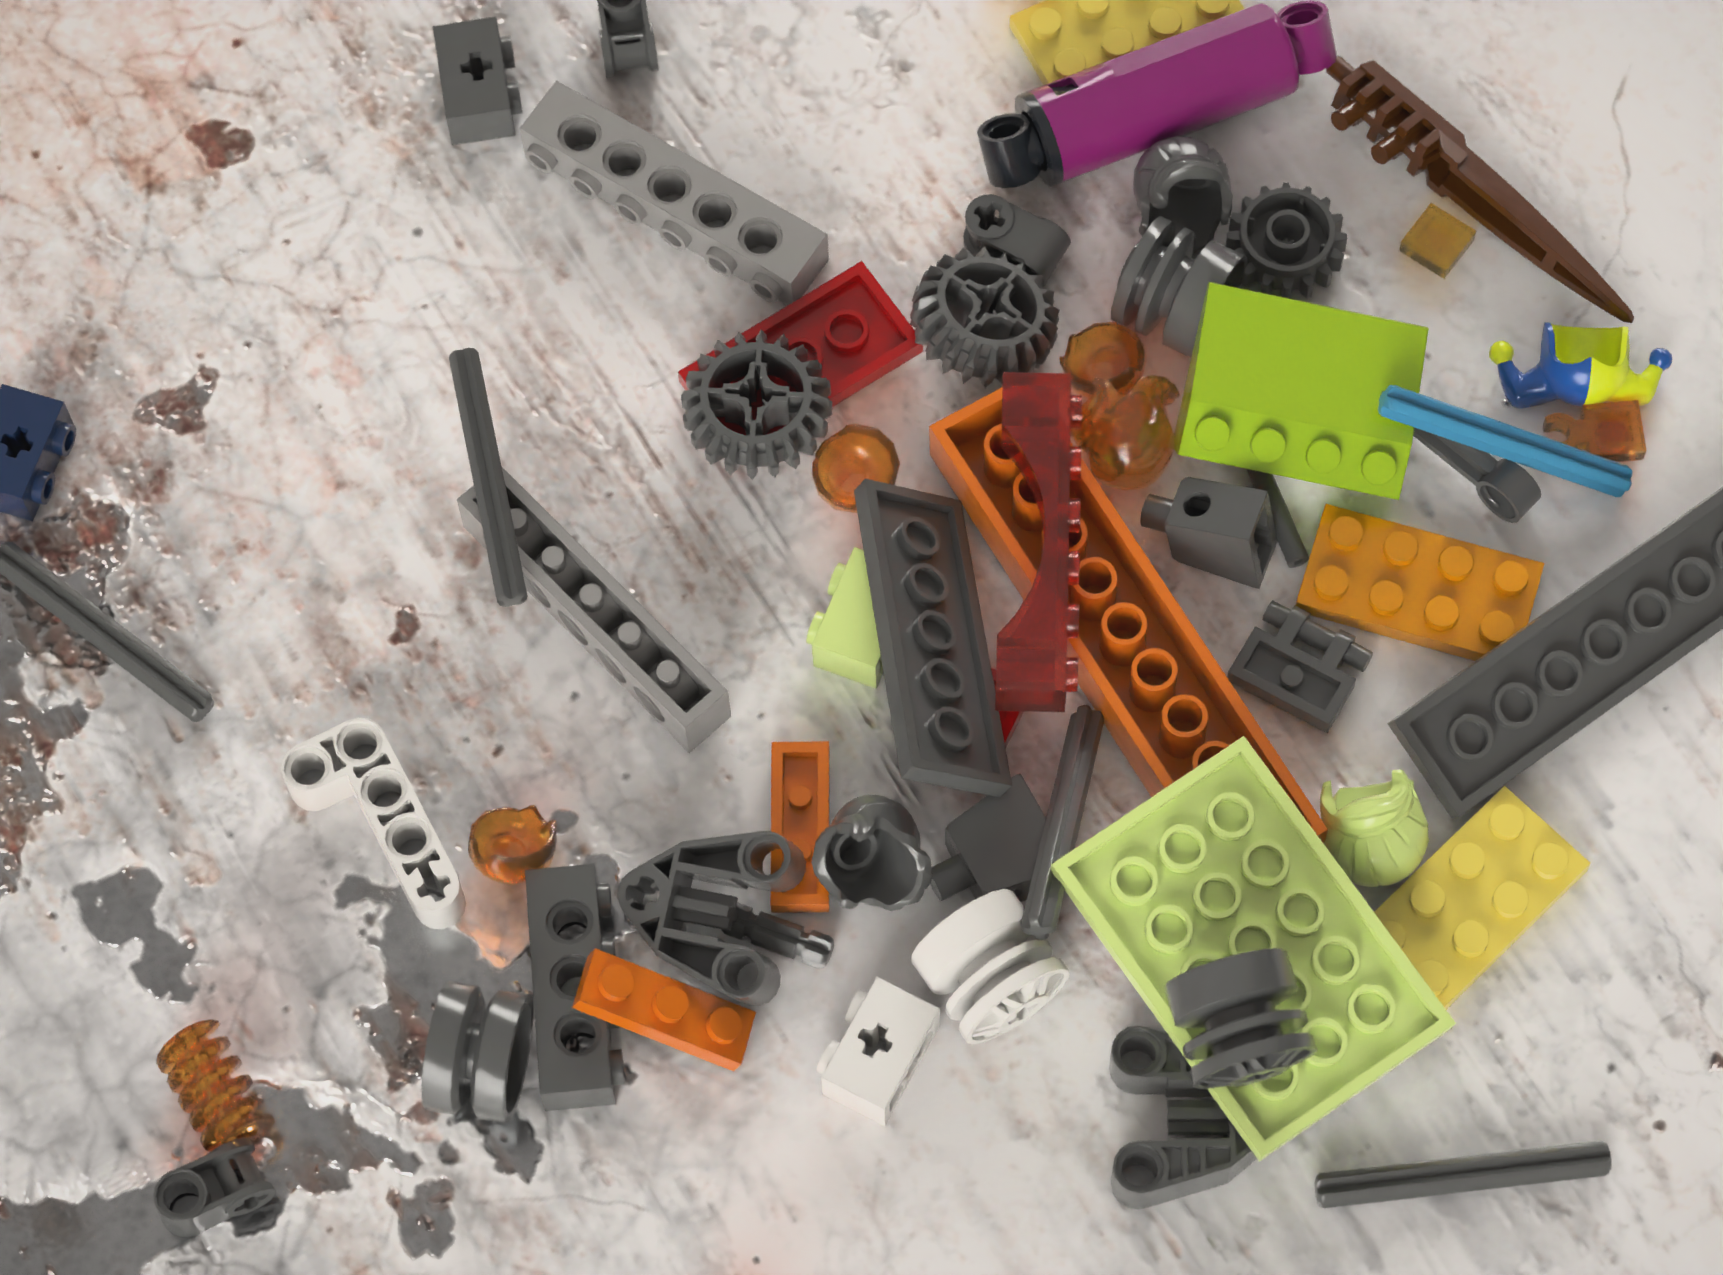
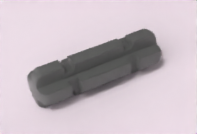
[722,902,834,969]

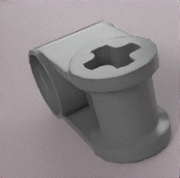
[597,0,659,78]
[963,194,1071,289]
[153,1138,276,1237]

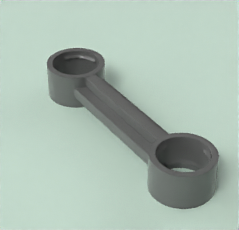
[1413,428,1541,523]

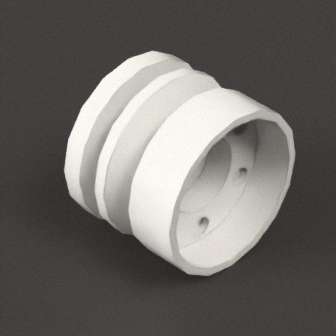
[911,889,1069,1044]

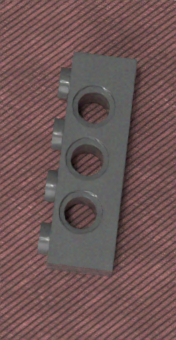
[525,863,625,1111]

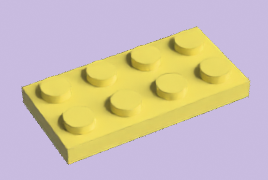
[1009,0,1244,85]
[1374,785,1591,1010]

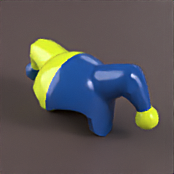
[1489,322,1673,408]

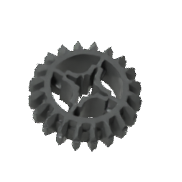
[910,246,1060,389]
[681,329,833,480]

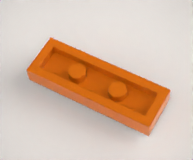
[770,741,830,913]
[572,948,756,1071]

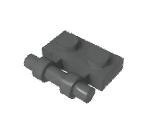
[1227,600,1373,733]

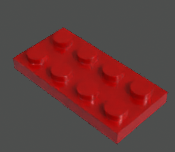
[678,261,923,435]

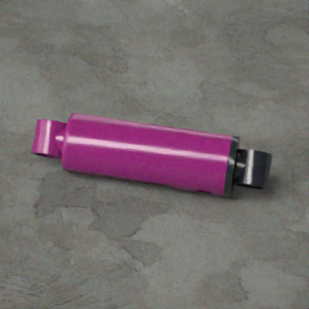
[977,0,1337,188]

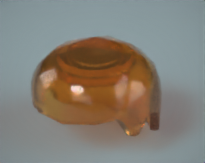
[1059,322,1147,402]
[811,424,900,513]
[468,805,557,886]

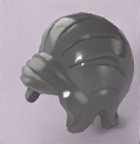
[1133,136,1233,255]
[811,795,933,911]

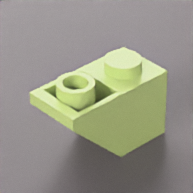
[806,547,883,689]

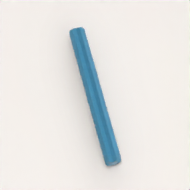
[1378,385,1633,497]

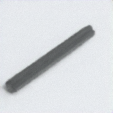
[449,347,528,607]
[0,542,214,722]
[1021,705,1104,940]
[1314,1141,1612,1208]

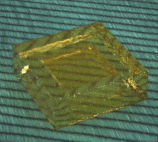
[1399,203,1477,279]

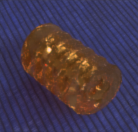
[156,1019,276,1152]

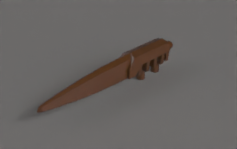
[1326,56,1634,323]

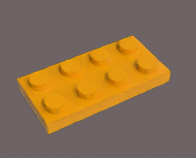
[1296,503,1545,661]

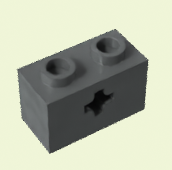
[433,17,523,145]

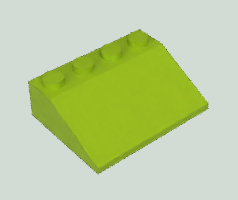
[1172,282,1429,500]

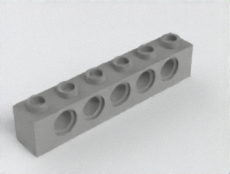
[519,80,829,305]
[457,467,731,753]

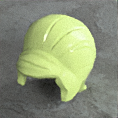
[1320,770,1429,887]

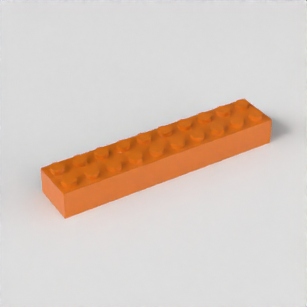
[929,375,1328,844]

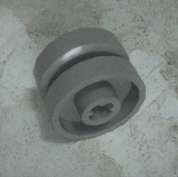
[421,981,534,1124]

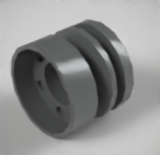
[1111,216,1247,357]
[1164,948,1317,1089]

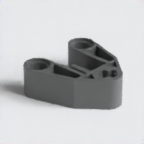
[617,831,806,1006]
[1109,1026,1257,1209]

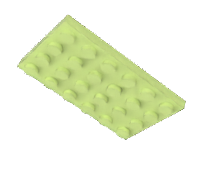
[1051,736,1456,1162]

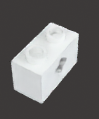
[817,977,940,1126]

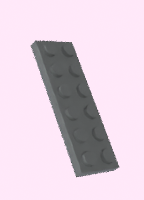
[854,478,1012,797]

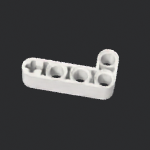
[281,717,466,929]

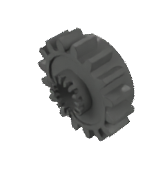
[1225,183,1347,299]

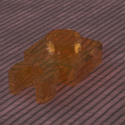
[1542,400,1647,462]

